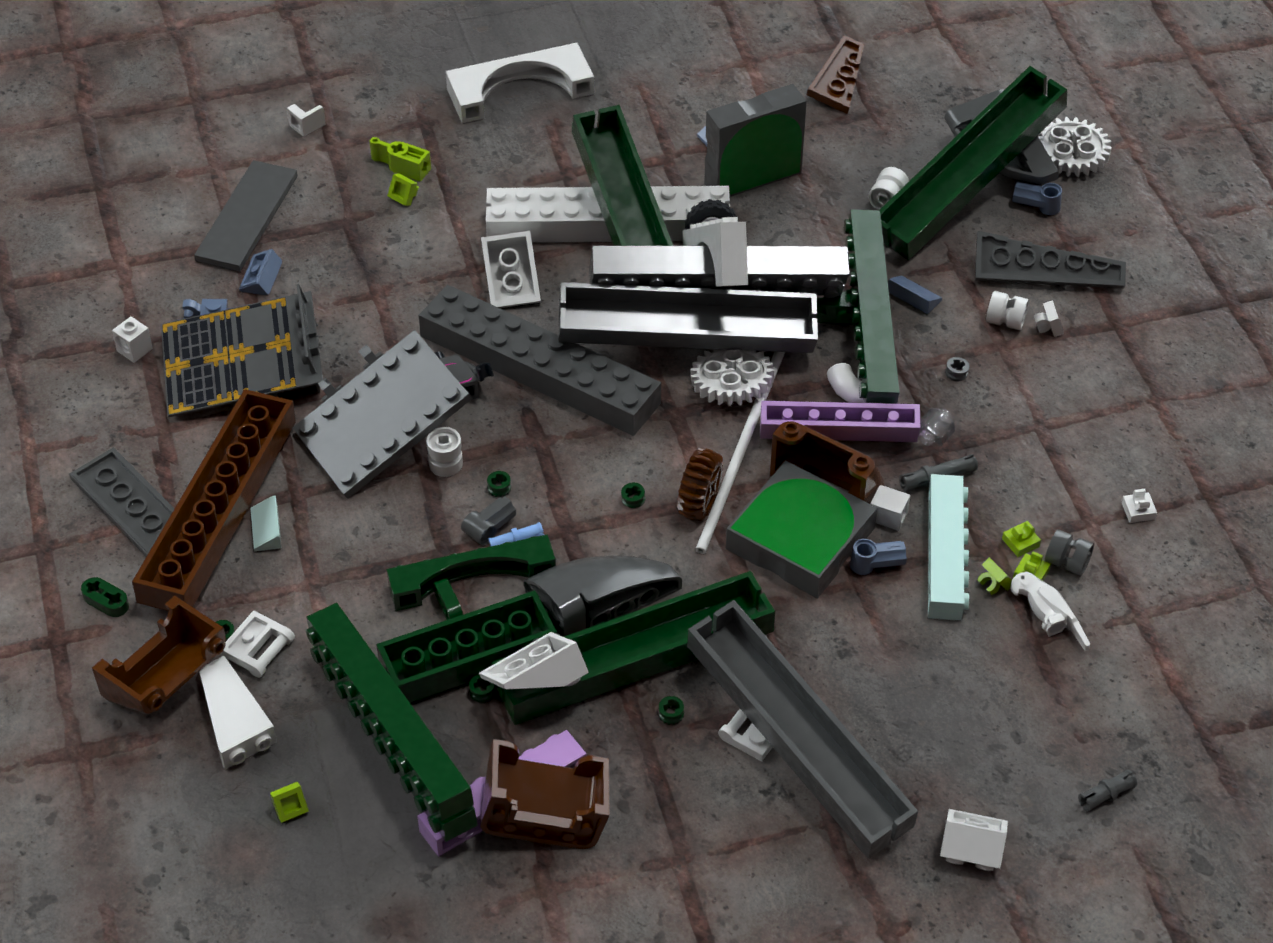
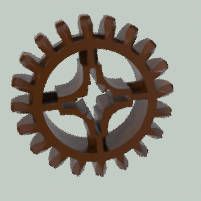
[677,448,724,521]

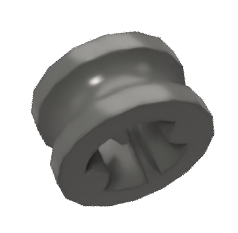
[945,357,970,381]

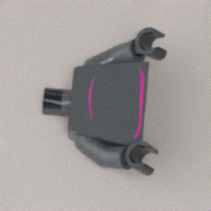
[434,351,494,399]

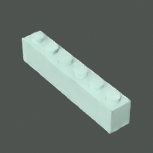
[928,474,969,621]

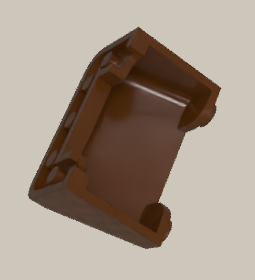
[770,421,884,504]
[92,596,226,714]
[481,739,610,849]

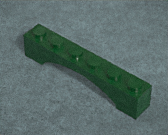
[386,534,556,611]

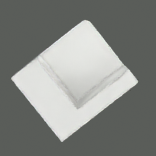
[287,104,326,137]
[870,485,910,531]

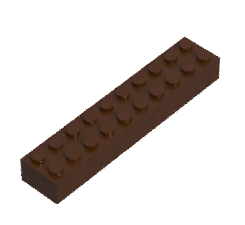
[132,389,296,611]

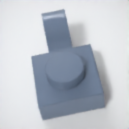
[182,299,228,319]

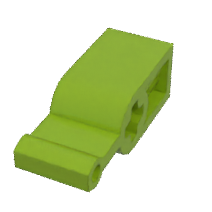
[370,137,431,182]

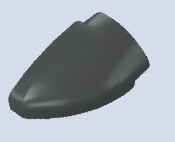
[944,89,1059,185]
[523,555,682,637]

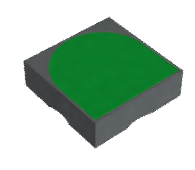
[704,84,807,197]
[726,461,877,599]

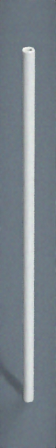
[695,351,785,554]

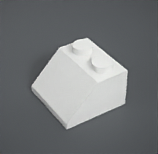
[940,809,1008,871]

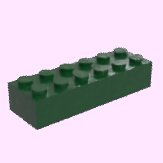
[376,590,557,703]

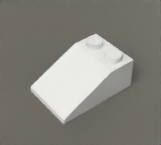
[481,231,541,308]
[479,632,589,689]

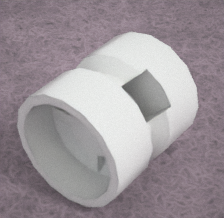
[868,167,909,210]
[986,291,1029,330]
[426,427,463,477]

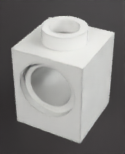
[112,316,153,363]

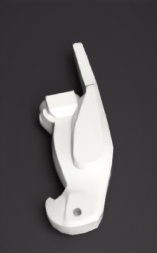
[1010,572,1090,651]

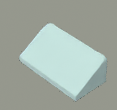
[250,496,282,552]

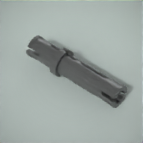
[899,454,978,491]

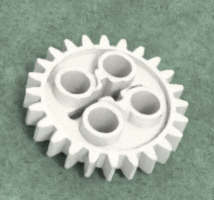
[1038,117,1111,177]
[690,349,774,406]

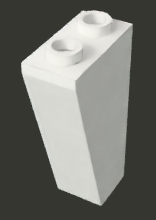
[199,656,277,769]

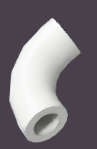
[827,363,864,403]

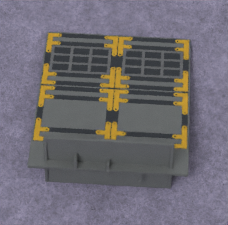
[161,284,323,417]

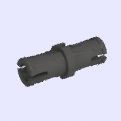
[1078,769,1137,811]

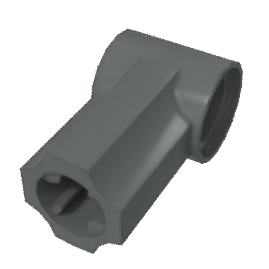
[461,496,516,546]

